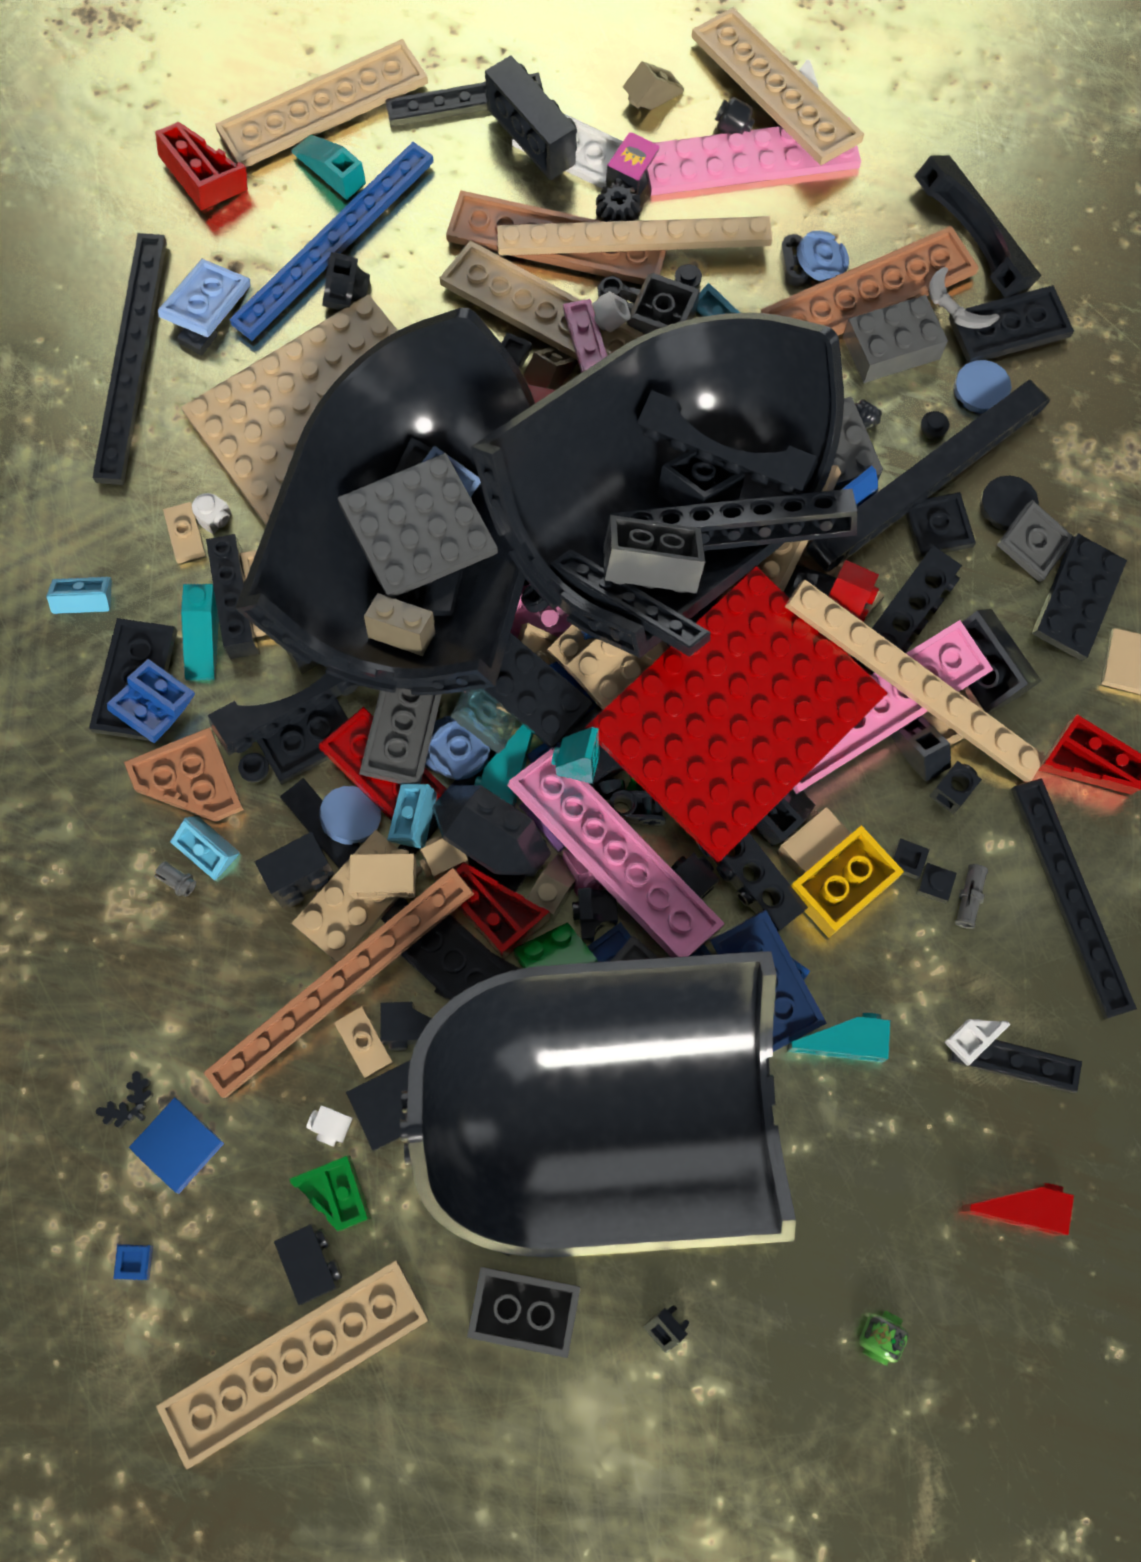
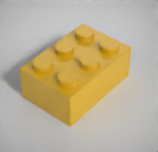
[791,825,904,938]

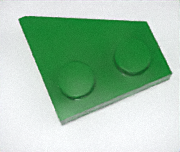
[513,922,598,968]
[290,1156,371,1231]

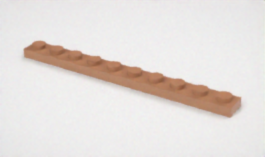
[203,868,474,1098]

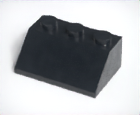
[962,609,1041,714]

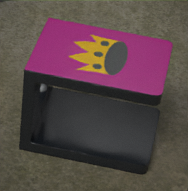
[606,132,660,196]

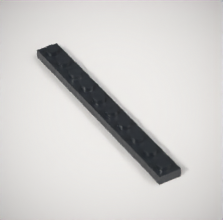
[92,233,167,485]

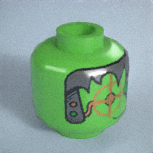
[859,1310,909,1366]

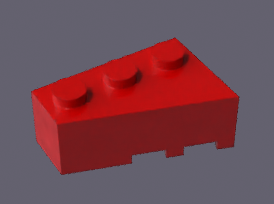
[155,121,248,210]
[828,560,880,650]
[1038,714,1141,795]
[456,863,550,959]

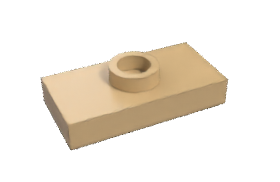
[163,502,206,564]
[334,1007,393,1079]

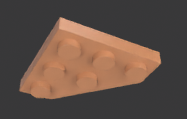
[124,727,244,822]

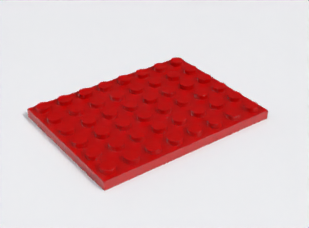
[585,566,888,863]

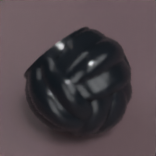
[855,399,882,429]

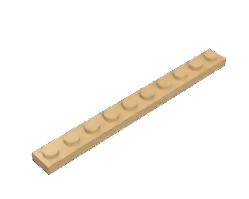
[497,216,772,256]
[785,580,1046,782]

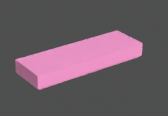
[563,299,607,373]

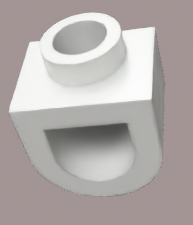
[592,291,631,332]
[192,493,232,535]
[306,1106,353,1147]

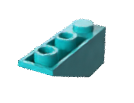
[291,134,366,200]

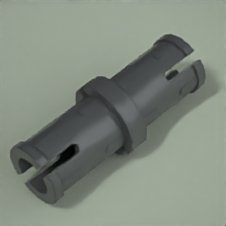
[955,864,988,929]

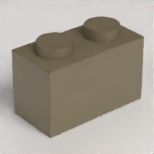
[364,593,435,656]

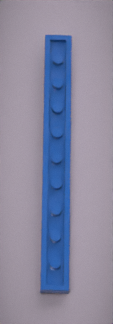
[230,141,434,341]

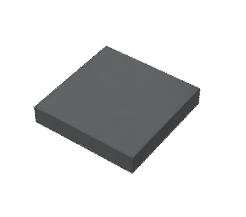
[997,500,1073,582]

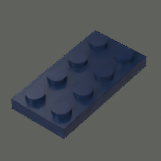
[709,910,827,1052]

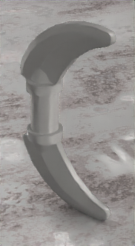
[929,267,999,328]

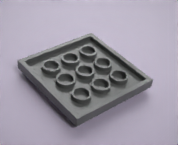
[338,453,498,598]

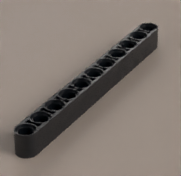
[806,379,1051,572]

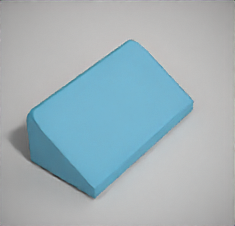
[697,283,741,317]
[46,577,112,614]
[387,783,437,848]
[170,816,240,880]

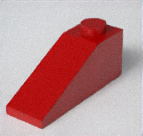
[962,1183,1074,1236]

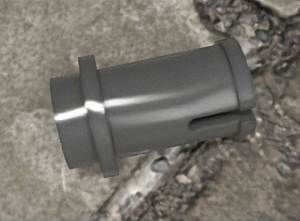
[154,861,196,897]

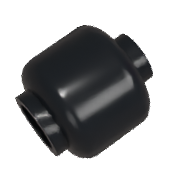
[714,97,755,135]

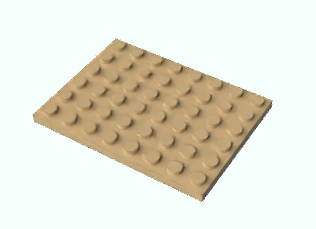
[181,294,398,525]

